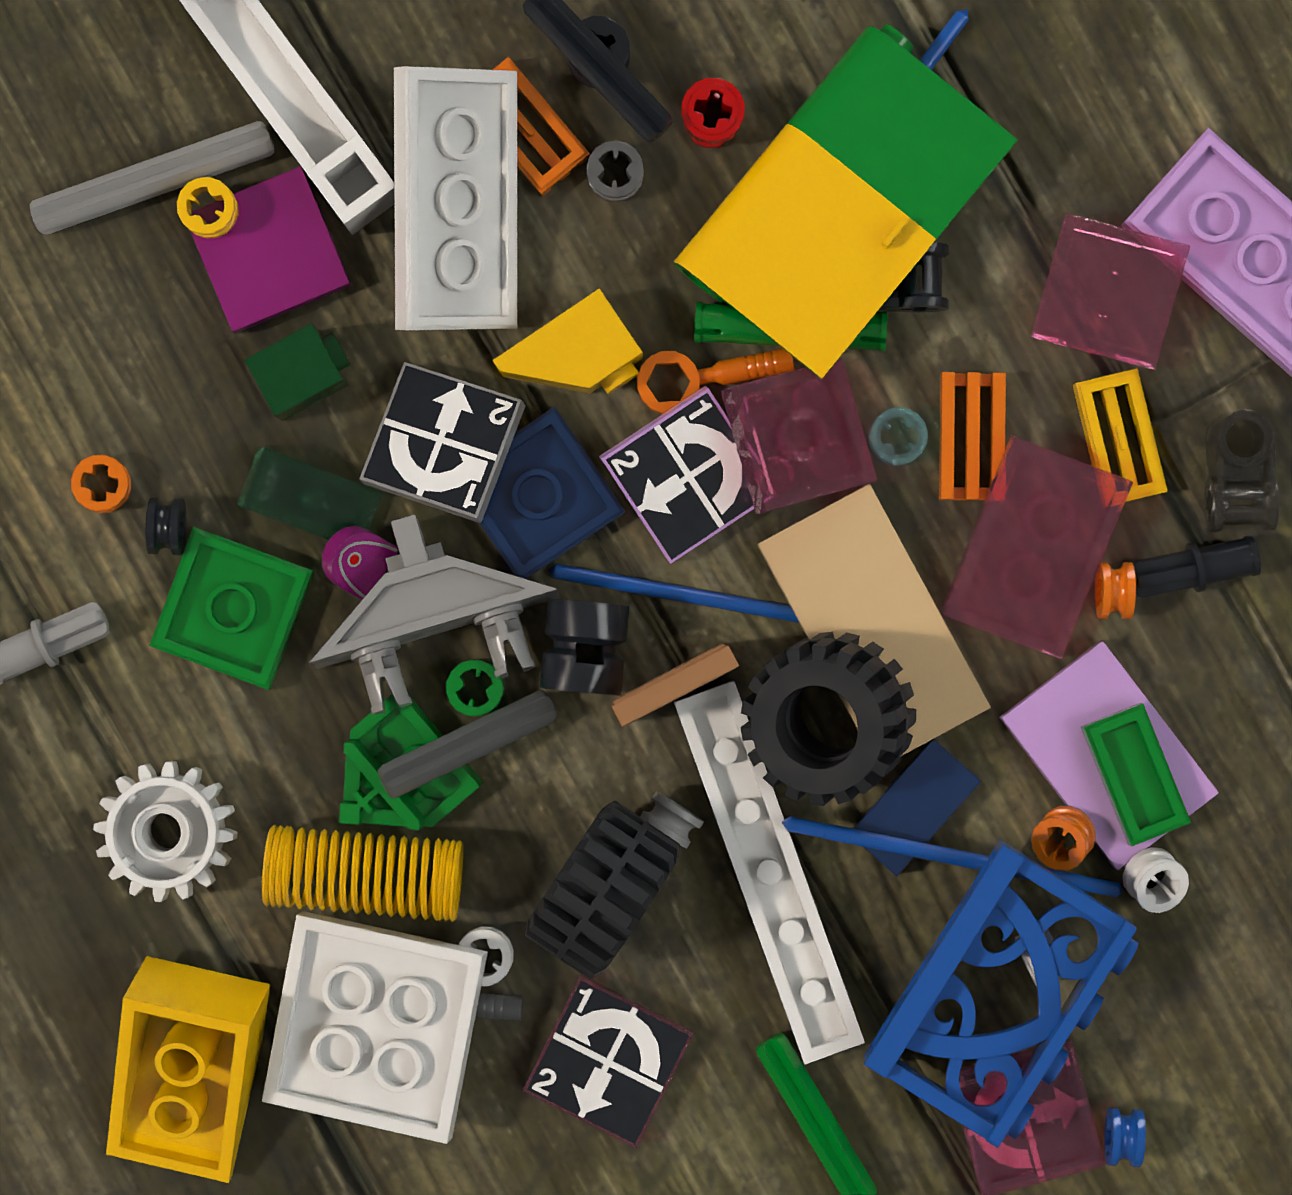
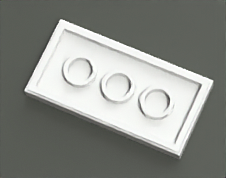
[394,66,517,330]

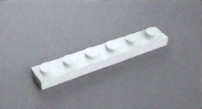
[674,680,865,1064]

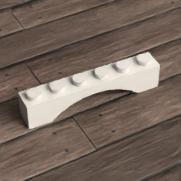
[179,0,395,235]

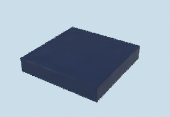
[480,406,626,579]

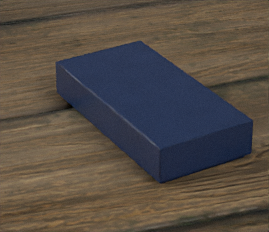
[852,739,981,877]

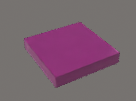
[190,166,352,334]

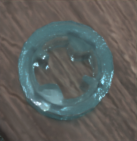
[868,407,928,466]

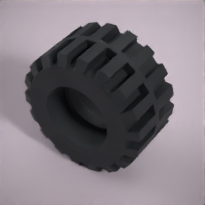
[740,632,916,806]
[525,801,680,980]

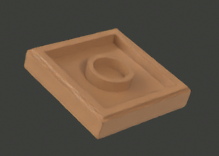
[612,644,739,727]

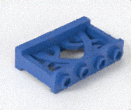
[864,839,1139,1148]

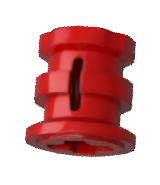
[681,78,745,149]

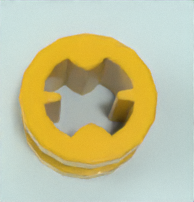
[177,177,238,239]

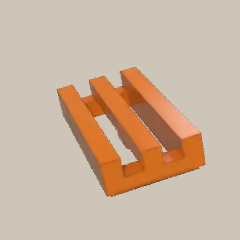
[493,57,590,197]
[939,372,1006,501]

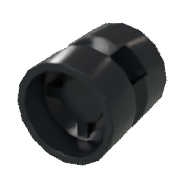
[540,598,630,696]

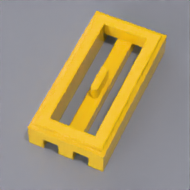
[1073,368,1168,508]

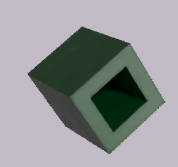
[244,323,351,421]

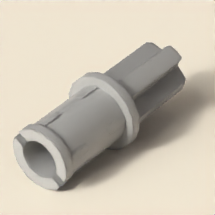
[0,602,110,685]

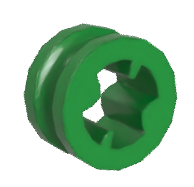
[446,660,504,716]

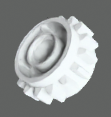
[93,761,238,902]

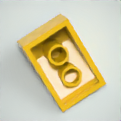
[106,956,270,1183]

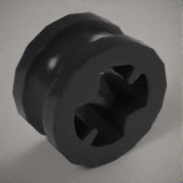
[145,498,187,555]

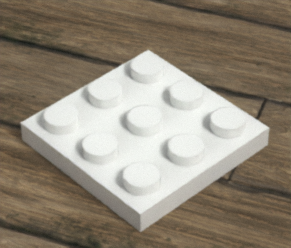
[262,911,488,1144]

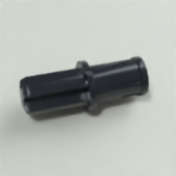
[1132,535,1261,598]

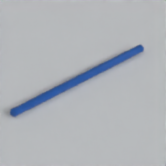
[548,563,799,623]
[782,816,1124,898]

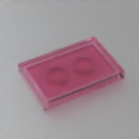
[941,435,1133,659]

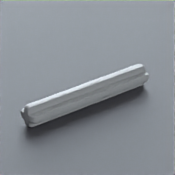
[29,121,274,235]

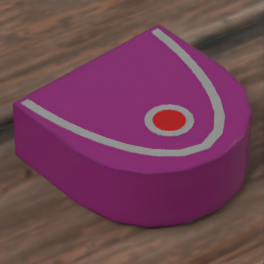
[322,526,399,600]

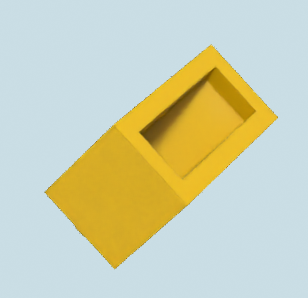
[493,289,643,394]

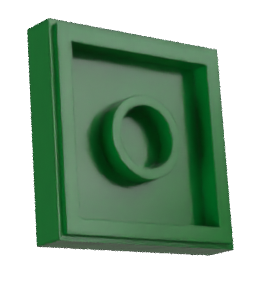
[149,527,315,690]

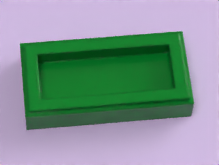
[1080,703,1191,846]

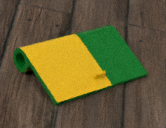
[673,24,1018,380]

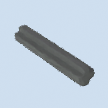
[378,690,557,798]

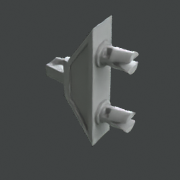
[309,515,560,715]

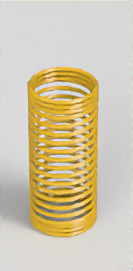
[262,824,463,922]

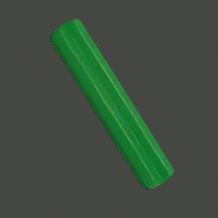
[756,1032,877,1195]

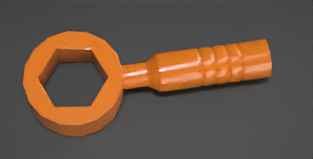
[637,348,794,415]

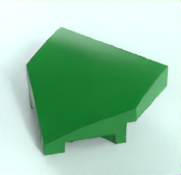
[339,694,484,830]

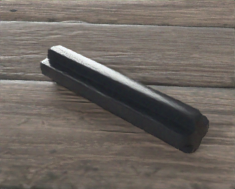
[523,0,672,143]

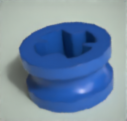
[1104,1107,1146,1167]

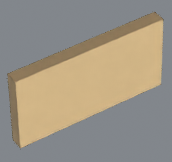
[757,484,991,757]

